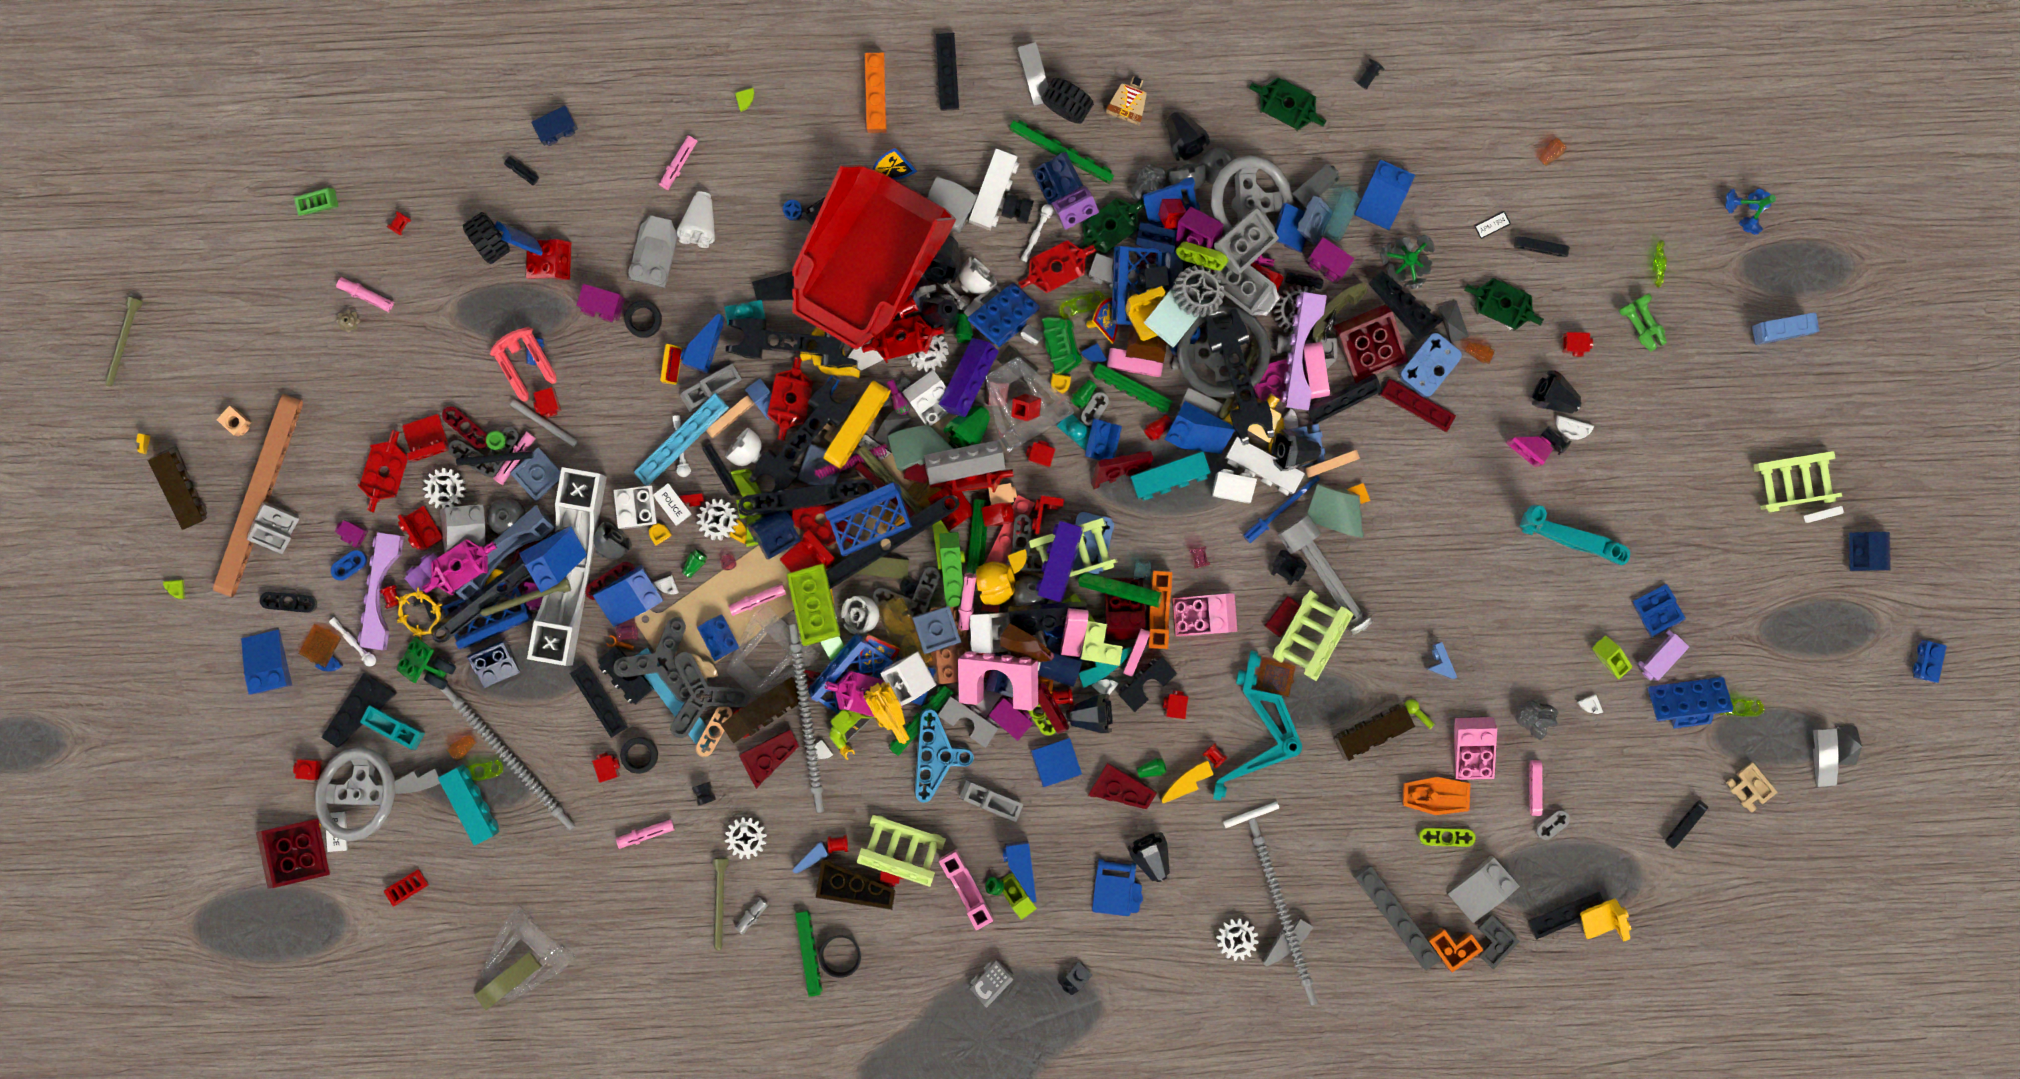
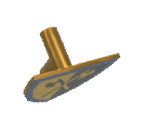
[872,146,918,180]

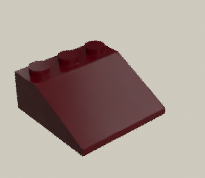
[1333,304,1408,383]
[256,818,330,889]

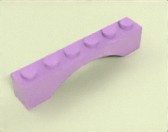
[1281,292,1327,410]
[358,532,404,650]

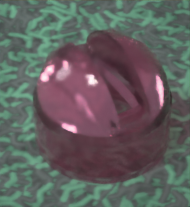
[720,553,736,570]

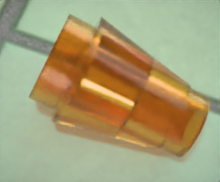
[1538,138,1567,166]
[1465,342,1495,364]
[447,734,476,762]

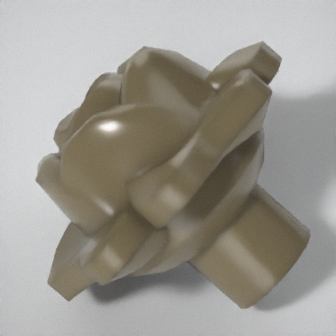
[336,309,360,333]

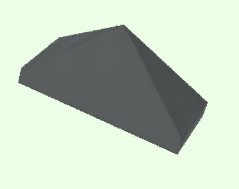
[1438,301,1469,343]
[874,410,911,449]
[1836,726,1862,765]

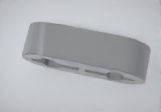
[1081,392,1109,426]
[1536,810,1570,840]

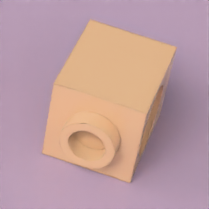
[217,406,252,437]
[988,483,1017,505]

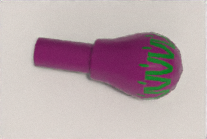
[886,379,911,415]

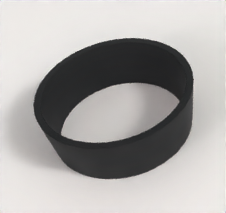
[819,935,861,978]

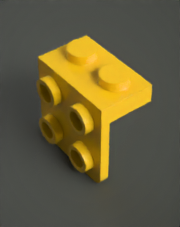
[1125,286,1165,341]
[1580,898,1631,942]

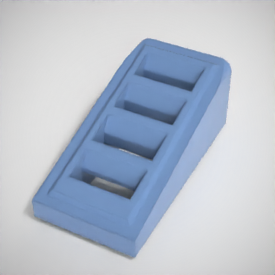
[793,841,830,874]

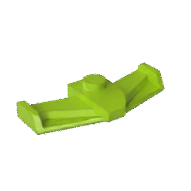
[731,469,767,547]

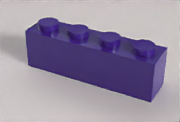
[939,338,999,417]
[1036,521,1084,602]

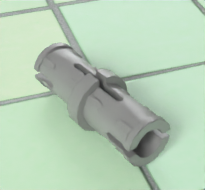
[734,897,768,935]

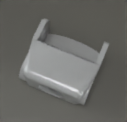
[927,176,978,233]

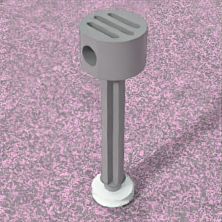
[1278,515,1375,636]

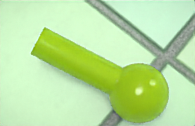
[1404,699,1435,729]

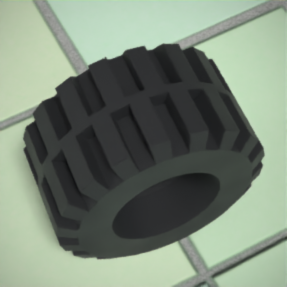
[1041,78,1094,124]
[463,212,510,264]

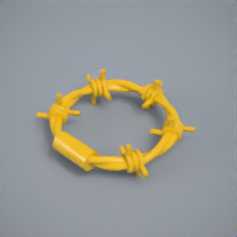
[396,587,442,640]

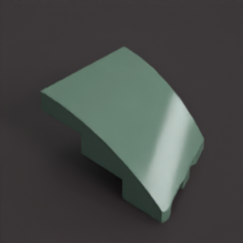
[888,425,954,471]
[1307,483,1364,538]

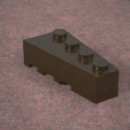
[721,677,799,744]
[1334,704,1415,761]
[815,859,896,910]

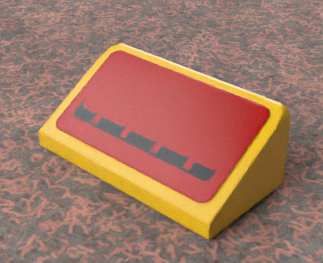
[660,344,682,385]

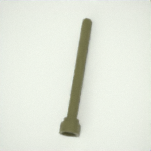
[105,297,143,387]
[1218,336,1259,420]
[480,576,571,617]
[713,858,729,951]

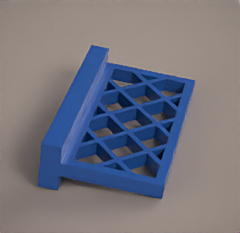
[1111,246,1162,325]
[825,482,912,556]
[443,583,533,649]
[808,632,893,714]

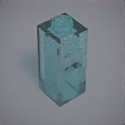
[1322,190,1361,242]

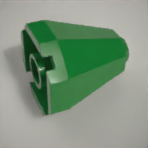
[943,405,990,448]

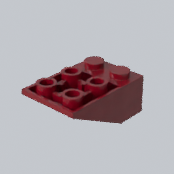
[1105,577,1145,640]

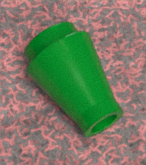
[955,314,974,343]
[1070,380,1097,409]
[682,549,708,578]
[1137,757,1167,778]

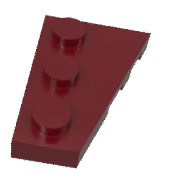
[1091,451,1153,489]
[739,728,799,789]
[1088,762,1157,809]

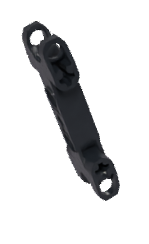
[1205,308,1274,446]
[725,318,858,369]
[748,377,858,493]
[738,479,874,516]

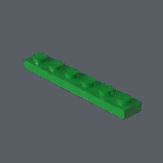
[1010,120,1114,185]

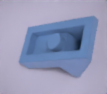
[745,378,772,420]
[1426,642,1457,679]

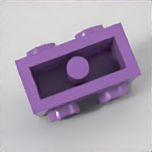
[1052,186,1099,230]

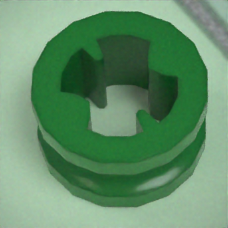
[985,877,1004,896]

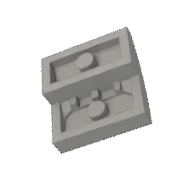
[246,502,299,554]

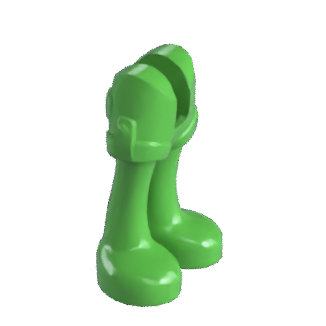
[1618,293,1667,352]

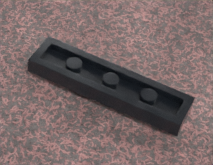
[936,33,959,111]
[1307,374,1382,424]
[569,663,628,738]
[1528,891,1604,940]

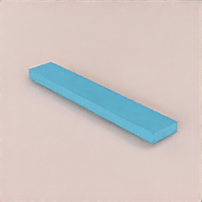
[634,393,729,486]
[636,647,715,751]

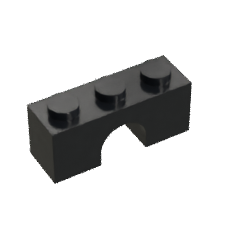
[598,646,654,705]
[1119,656,1177,712]

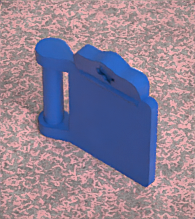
[1143,177,1200,226]
[1092,858,1143,916]

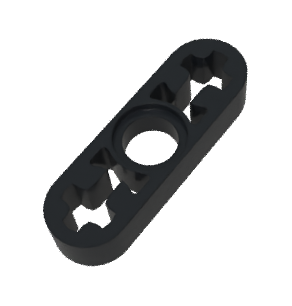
[1513,236,1570,257]
[259,592,317,613]
[1665,800,1708,849]

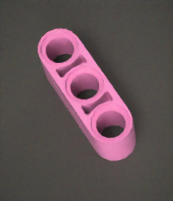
[1303,342,1330,399]
[1107,348,1163,377]
[1060,608,1088,657]

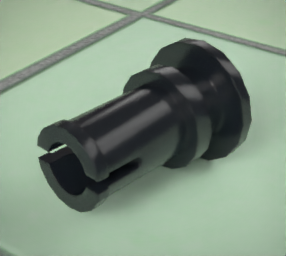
[1357,59,1385,90]
[1541,426,1571,455]

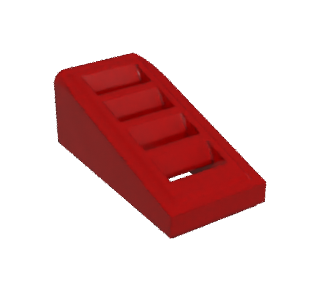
[383,869,429,907]

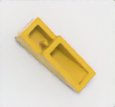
[1161,760,1214,803]

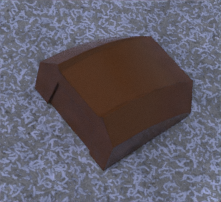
[1125,325,1167,363]
[1000,623,1054,662]

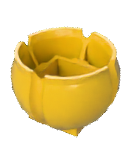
[976,561,1016,605]

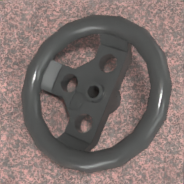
[1177,305,1271,398]

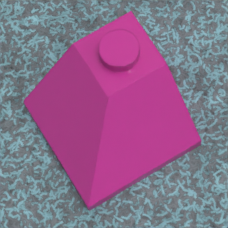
[1506,436,1553,467]

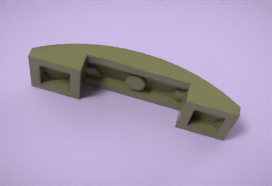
[1313,283,1367,343]
[831,553,909,579]
[474,951,542,1010]

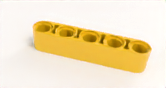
[824,380,891,469]

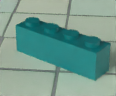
[1130,452,1211,501]
[438,764,500,846]

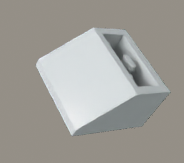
[902,370,948,426]
[1212,469,1257,504]
[614,486,657,529]
[880,651,937,706]

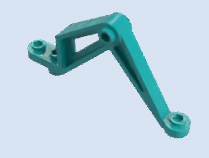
[1519,504,1630,565]
[1213,650,1302,801]

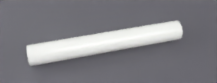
[1223,801,1280,828]

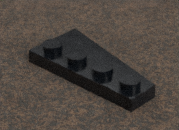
[752,271,794,301]
[1368,271,1443,341]
[1009,601,1087,636]
[321,673,397,748]

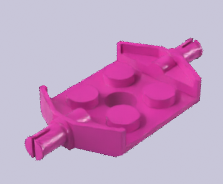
[422,539,497,595]
[825,671,903,719]

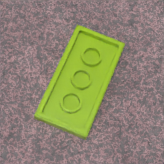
[787,564,841,646]

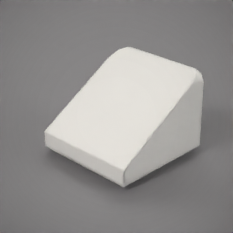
[1020,325,1043,346]

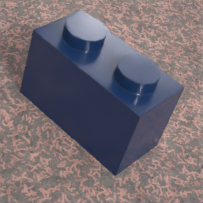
[531,105,578,146]

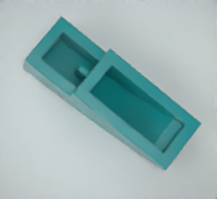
[1079,647,1132,688]
[360,705,425,750]

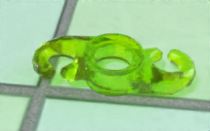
[1653,240,1667,288]
[1059,290,1105,319]
[1718,699,1764,717]
[465,760,504,781]

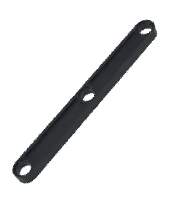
[826,495,960,589]
[431,529,564,643]

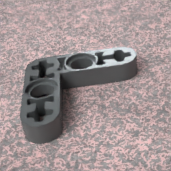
[448,427,520,478]
[1012,514,1049,572]
[873,567,940,618]

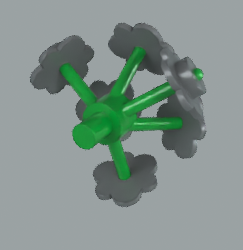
[1380,234,1435,289]

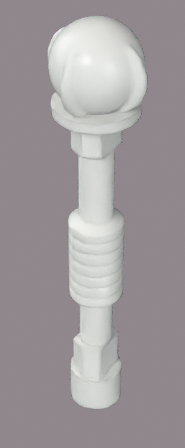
[1020,204,1053,263]
[937,283,971,310]
[672,415,691,477]
[329,617,376,666]

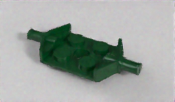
[1249,77,1327,132]
[1077,198,1145,254]
[1464,278,1544,331]

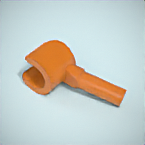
[606,635,634,651]

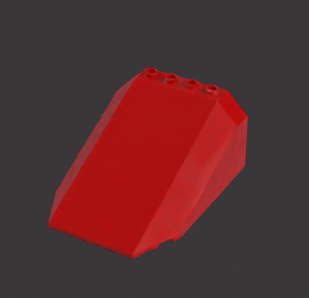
[792,165,956,350]

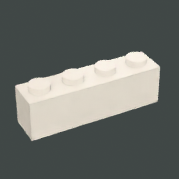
[969,149,1020,231]
[1225,437,1305,496]

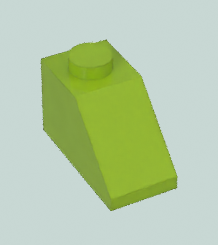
[1592,635,1632,680]
[1001,872,1037,920]

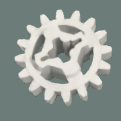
[907,335,949,372]
[423,468,466,509]
[697,499,739,541]
[725,817,767,859]
[1216,918,1259,961]

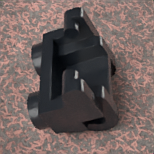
[1271,550,1307,586]

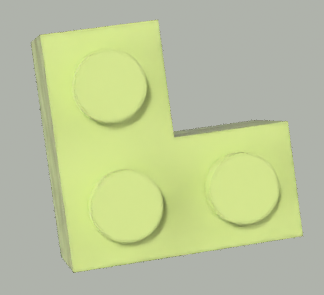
[1081,621,1123,666]

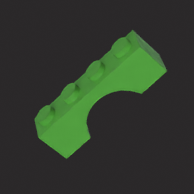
[939,532,964,607]

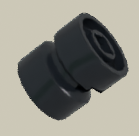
[1001,192,1034,224]

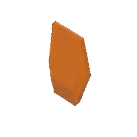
[1402,777,1470,815]

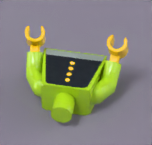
[829,709,884,760]

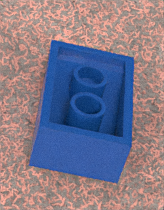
[1354,159,1415,231]
[680,314,725,374]
[1164,401,1235,454]
[519,526,587,593]
[593,564,663,627]
[241,629,292,695]
[1003,841,1036,902]

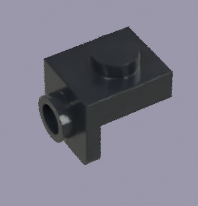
[412,594,442,621]
[1059,962,1092,995]

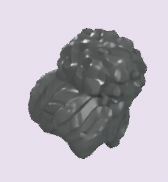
[1131,164,1166,202]
[1516,700,1559,740]

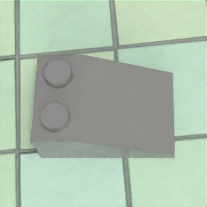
[440,504,485,566]
[1447,856,1520,923]

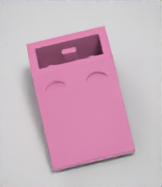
[1173,593,1237,636]
[1454,717,1497,780]

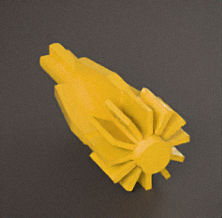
[864,682,910,744]

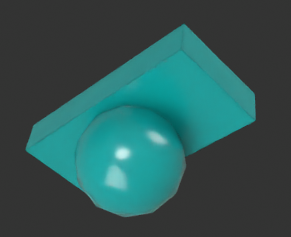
[724,300,766,326]
[1056,412,1091,451]

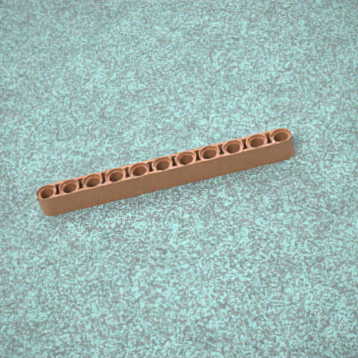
[213,394,303,597]

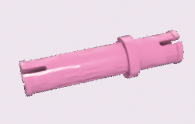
[658,135,698,191]
[336,277,394,313]
[493,431,536,485]
[957,573,977,630]
[728,583,786,616]
[616,819,675,849]

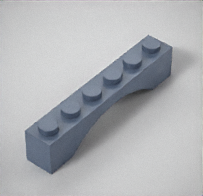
[455,505,555,601]

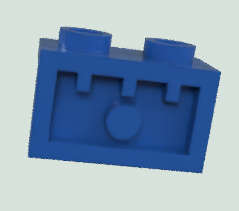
[1085,419,1122,461]
[697,614,739,661]
[1913,640,1947,683]

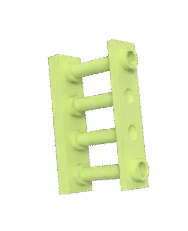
[1753,451,1842,512]
[1029,518,1118,577]
[1273,590,1354,681]
[857,815,946,887]

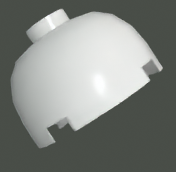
[959,257,997,295]
[725,428,762,466]
[841,596,880,634]

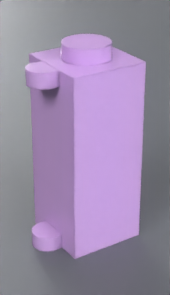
[1638,630,1689,681]

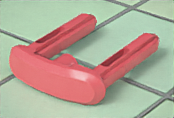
[490,327,557,402]

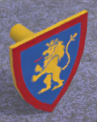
[1086,298,1118,344]
[857,634,900,676]

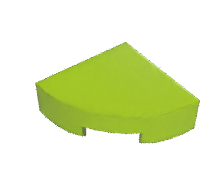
[735,88,755,112]
[163,580,185,599]

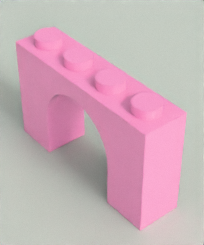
[958,651,1038,711]
[939,849,993,930]

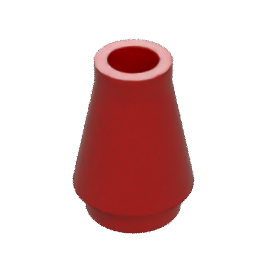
[1144,415,1173,441]

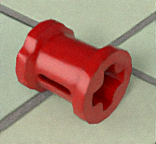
[386,211,412,236]
[898,296,919,319]
[379,585,399,609]
[1052,688,1073,705]
[1202,743,1228,768]
[828,835,848,853]

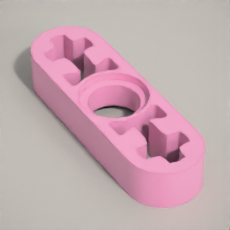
[1123,628,1150,677]
[1529,760,1542,816]

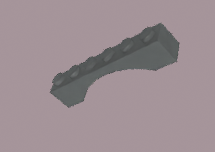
[1353,865,1442,971]

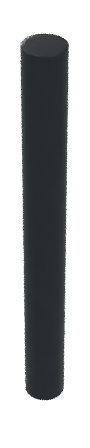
[456,451,534,466]

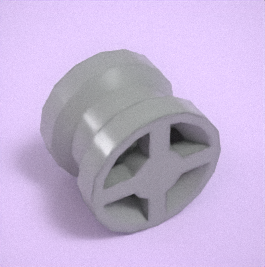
[1276,334,1292,354]

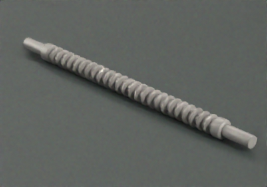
[789,623,824,813]
[440,685,575,831]
[1248,818,1318,1006]

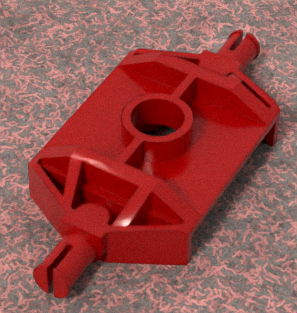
[1018,240,1097,293]
[862,316,945,363]
[766,357,813,441]
[357,430,408,513]
[929,469,1014,495]
[792,504,855,547]

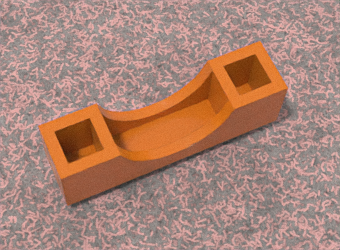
[865,53,887,133]
[1148,571,1172,649]

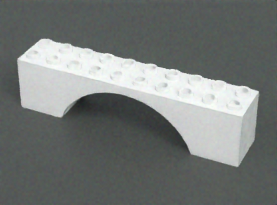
[527,467,607,666]

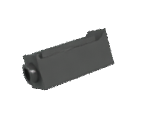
[1292,163,1340,211]

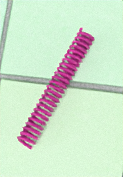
[815,444,887,479]

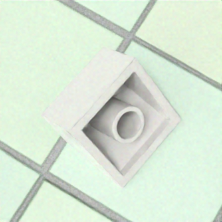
[969,612,1010,653]

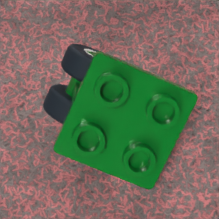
[397,637,456,690]

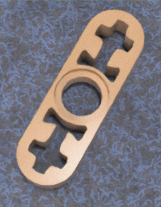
[706,395,754,438]
[1305,450,1360,478]
[696,706,732,757]

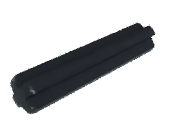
[702,444,739,496]

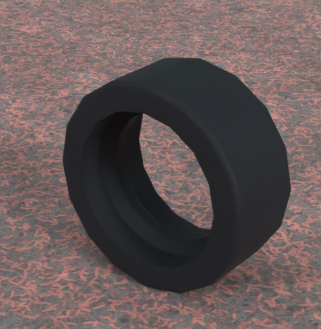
[624,301,662,338]
[620,737,658,774]

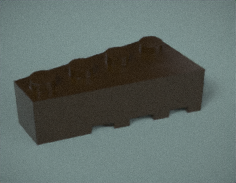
[147,445,207,530]

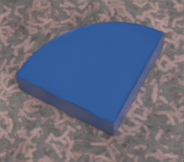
[1081,343,1107,363]
[315,652,343,672]

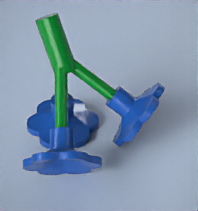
[1725,189,1776,235]

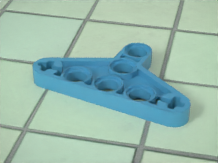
[915,708,974,803]

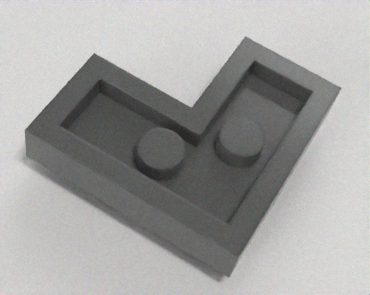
[1478,914,1520,970]

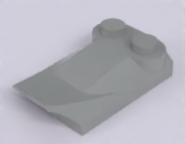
[1214,208,1279,274]
[628,215,678,289]
[1212,265,1280,316]

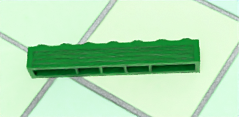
[1093,363,1173,413]
[966,499,990,584]
[1078,572,1162,608]
[889,685,953,756]
[795,910,823,997]

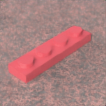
[985,495,1035,565]

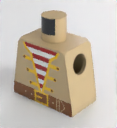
[1106,77,1147,126]

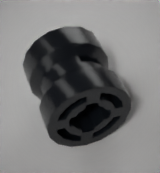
[692,782,716,806]

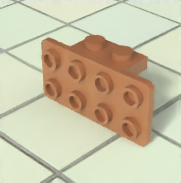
[923,606,969,684]

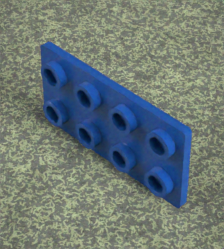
[967,283,1040,347]
[1648,677,1733,729]

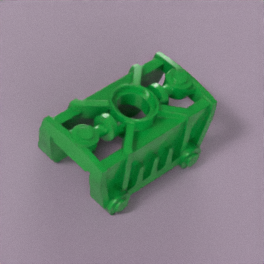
[1042,317,1083,374]

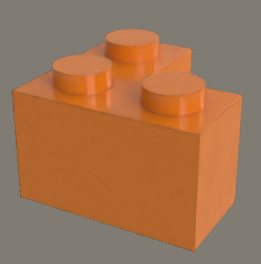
[1426,928,1483,973]

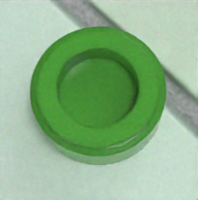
[486,431,506,450]

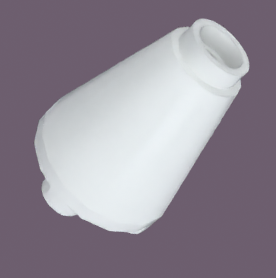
[677,192,715,248]

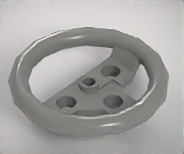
[1211,155,1293,235]
[315,747,395,842]

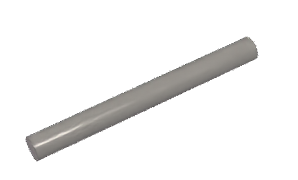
[510,399,578,447]

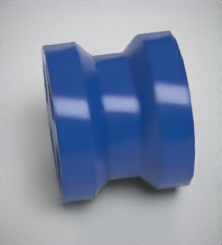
[783,200,803,221]

